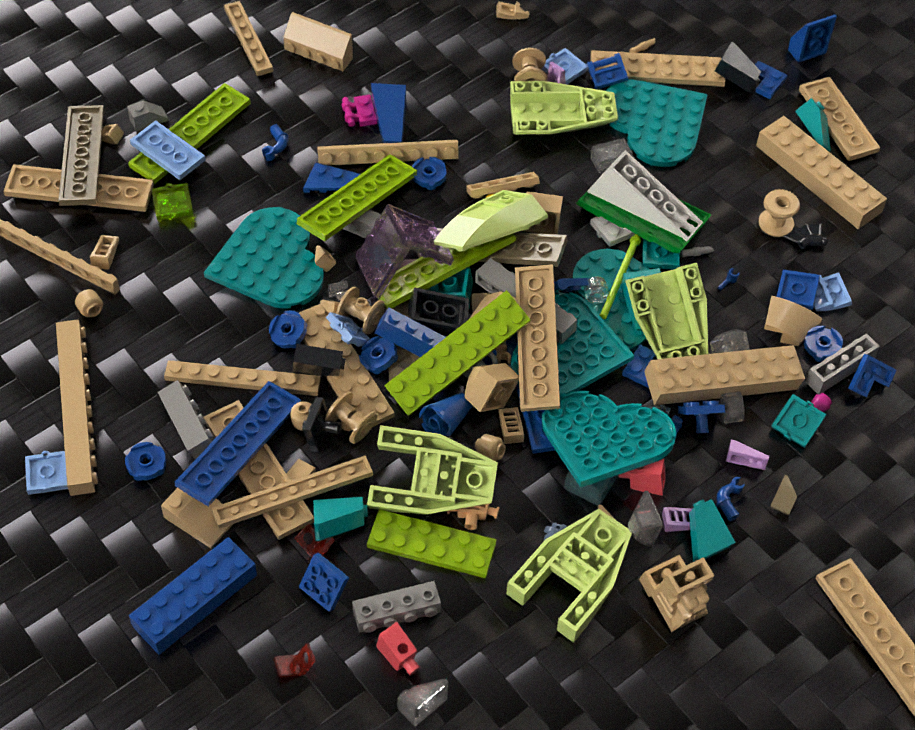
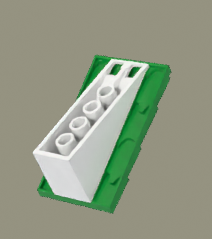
[576,150,711,254]

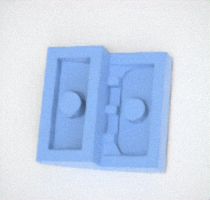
[814,272,852,311]

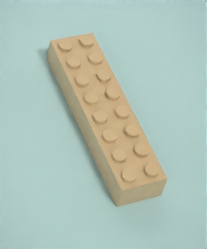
[756,116,887,229]
[644,345,805,405]

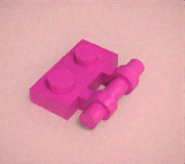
[342,95,377,127]

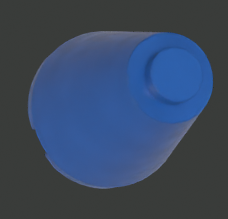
[419,393,472,437]

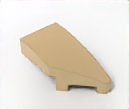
[497,2,529,19]

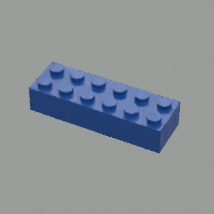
[129,537,257,655]

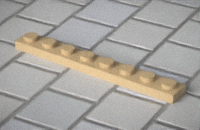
[317,140,458,165]
[0,219,120,295]
[164,360,321,396]
[212,455,373,529]

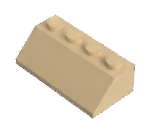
[284,12,353,71]

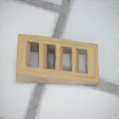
[90,235,119,270]
[498,407,524,444]

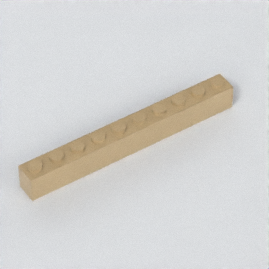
[56,320,98,496]

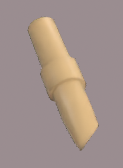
[629,38,655,53]

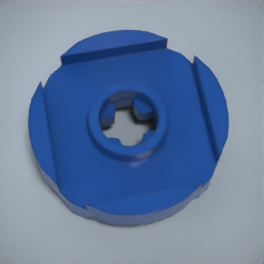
[412,157,446,190]
[269,311,308,348]
[804,325,843,362]
[359,336,398,374]
[125,442,166,481]

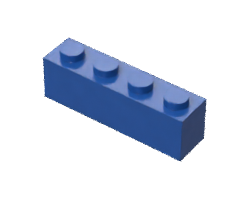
[375,307,446,357]

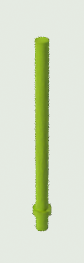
[600,234,641,319]

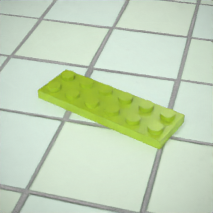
[367,509,497,579]

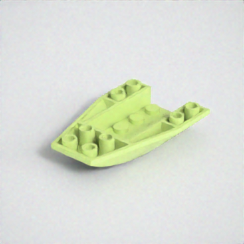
[510,81,618,135]
[434,190,548,251]
[625,263,708,359]

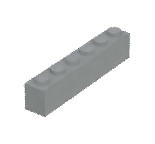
[475,258,577,344]

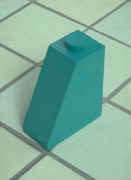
[313,497,368,541]
[689,499,735,562]

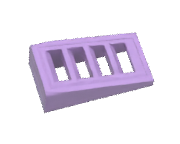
[547,62,566,84]
[726,440,769,470]
[662,507,692,532]

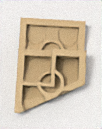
[764,296,822,346]

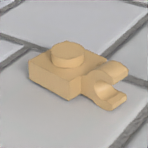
[496,341,511,364]

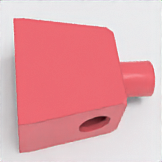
[619,458,666,496]
[376,622,420,675]

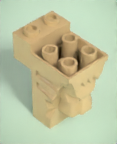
[639,555,714,632]

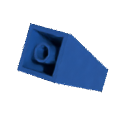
[371,83,407,143]

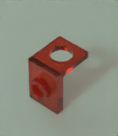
[294,524,335,556]
[273,643,316,677]

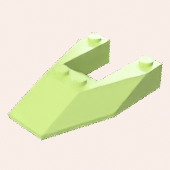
[367,425,498,514]
[507,509,632,643]

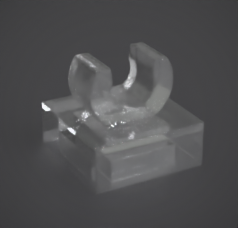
[327,281,348,302]

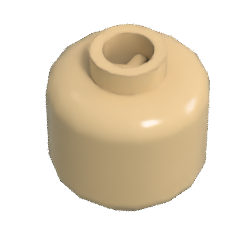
[75,289,103,317]
[290,402,311,431]
[475,434,506,461]

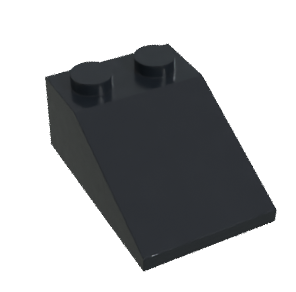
[407,287,469,334]

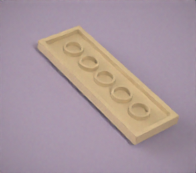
[799,77,880,161]

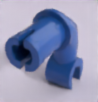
[262,124,288,161]
[716,477,745,522]

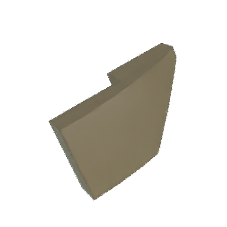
[770,475,797,516]

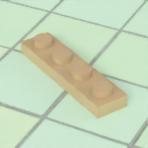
[466,172,540,198]

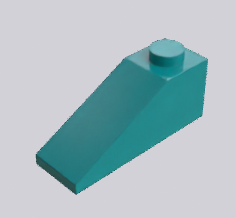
[795,98,830,152]

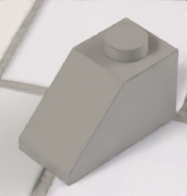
[127,100,169,132]

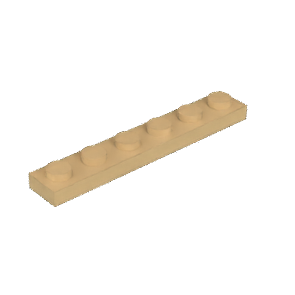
[224,1,273,76]

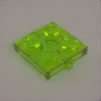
[152,183,193,221]

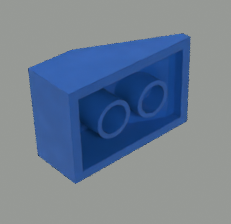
[788,15,837,62]

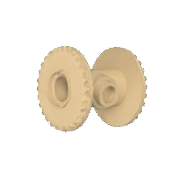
[512,48,548,81]
[759,189,800,237]
[336,287,385,335]
[325,391,378,444]

